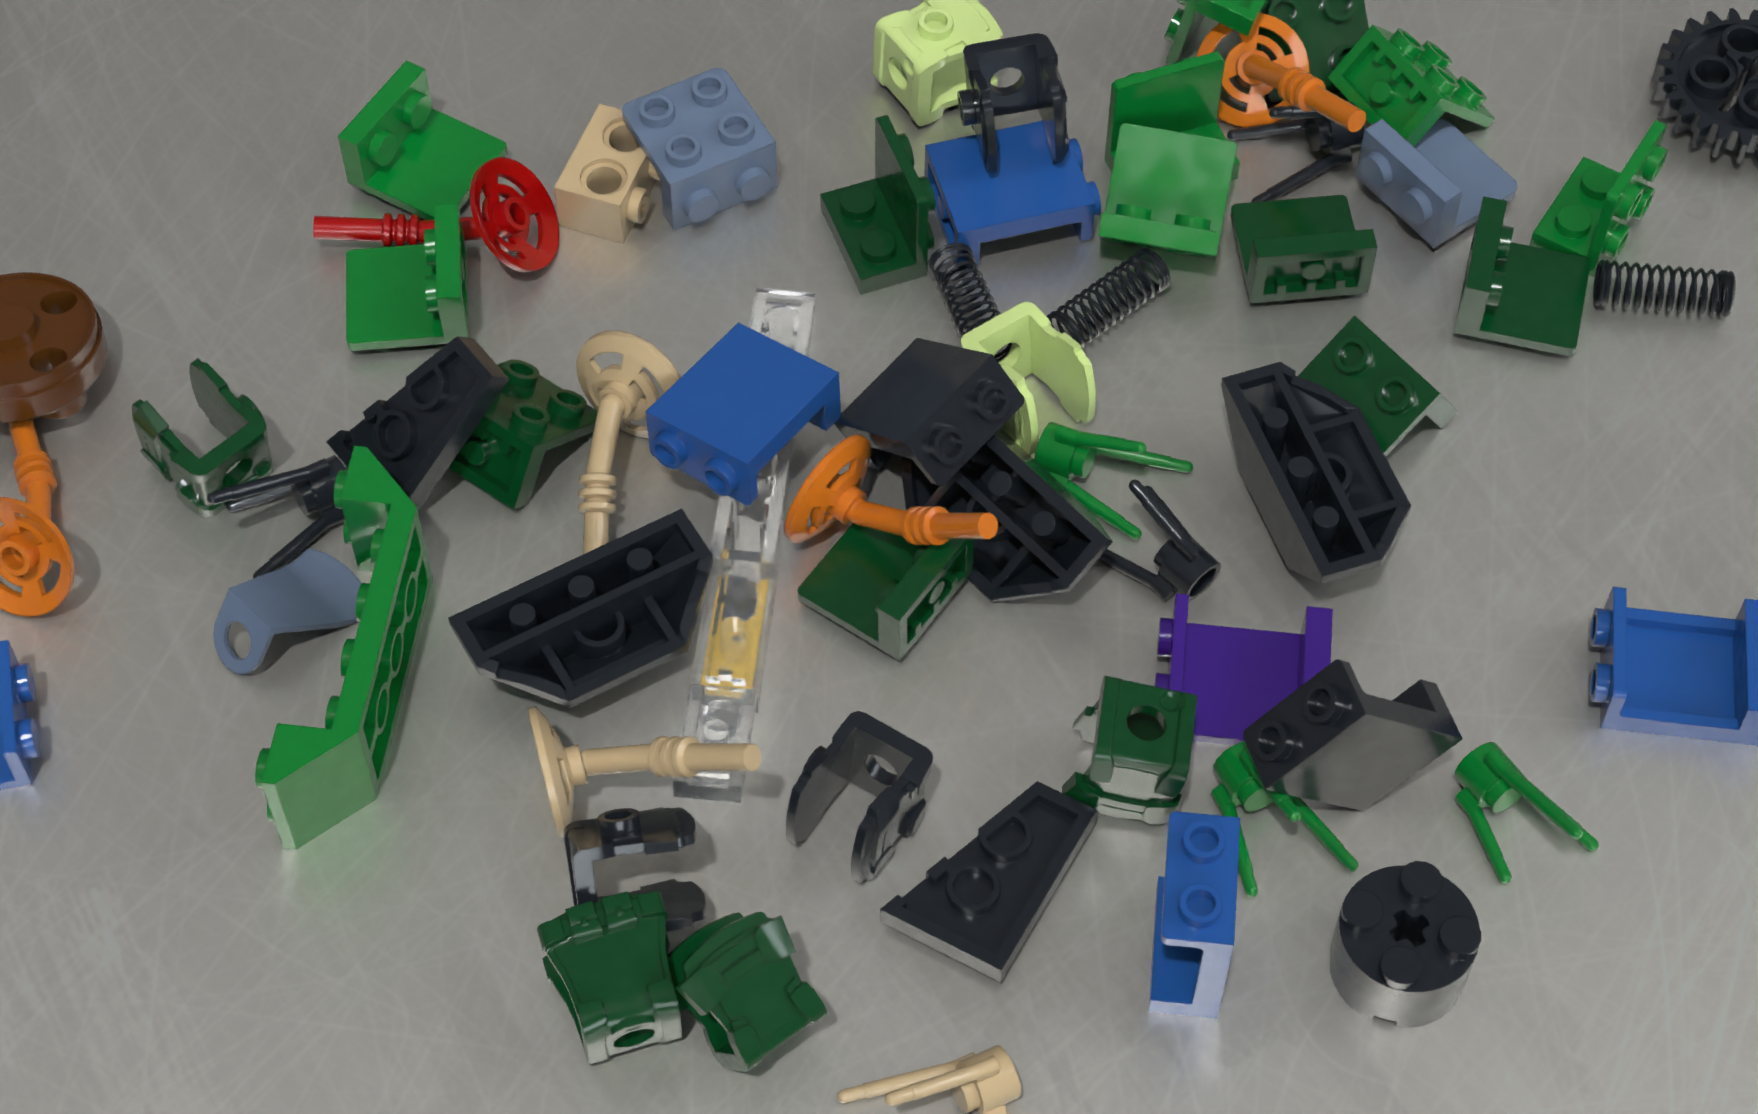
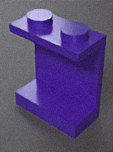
[1154,594,1333,745]

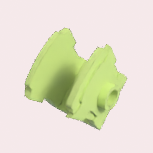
[872,0,1003,126]
[961,302,1096,455]

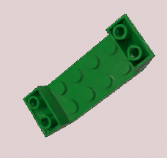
[255,446,433,850]

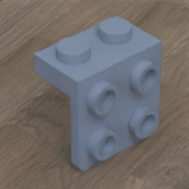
[622,68,778,231]
[1355,119,1518,248]

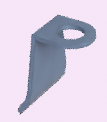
[214,549,362,674]

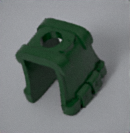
[537,891,682,1065]

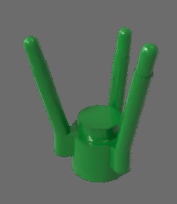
[1034,422,1193,540]
[1211,741,1359,897]
[1454,742,1599,884]

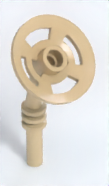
[576,331,681,554]
[527,706,761,840]

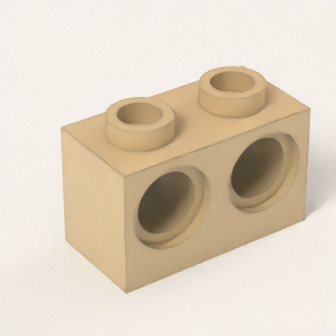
[554,103,661,244]

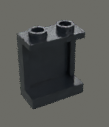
[834,338,1024,486]
[1243,659,1463,811]

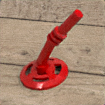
[313,157,559,273]

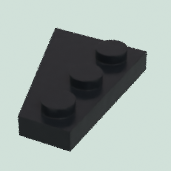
[326,336,509,511]
[880,781,1097,982]

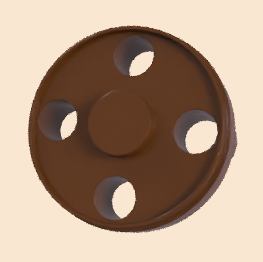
[0,272,108,423]

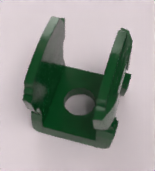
[132,358,273,518]
[1062,675,1197,824]
[667,912,827,1072]

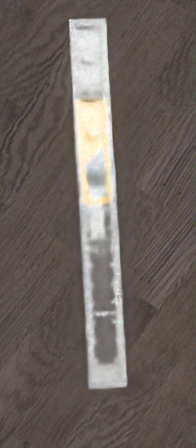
[673,288,816,803]

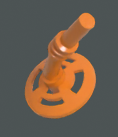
[1196,13,1366,132]
[0,420,74,616]
[784,434,998,545]

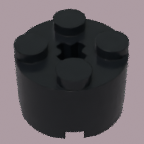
[1330,861,1481,1028]

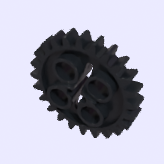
[1651,8,1758,164]

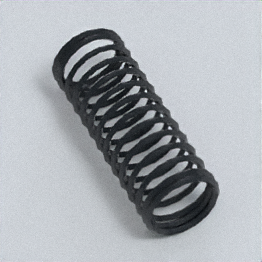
[927,243,1012,362]
[1046,248,1171,349]
[1593,259,1736,318]

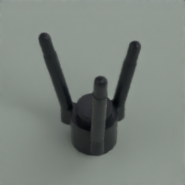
[1227,100,1365,202]
[207,455,346,579]
[1098,479,1221,601]

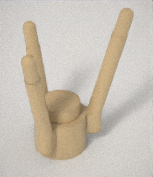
[837,1045,1021,1114]

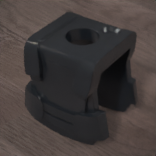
[957,33,1069,173]
[786,711,933,883]
[563,807,707,933]

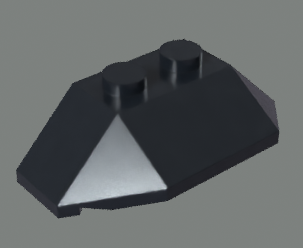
[1221,362,1411,584]
[901,429,1113,602]
[448,508,713,708]

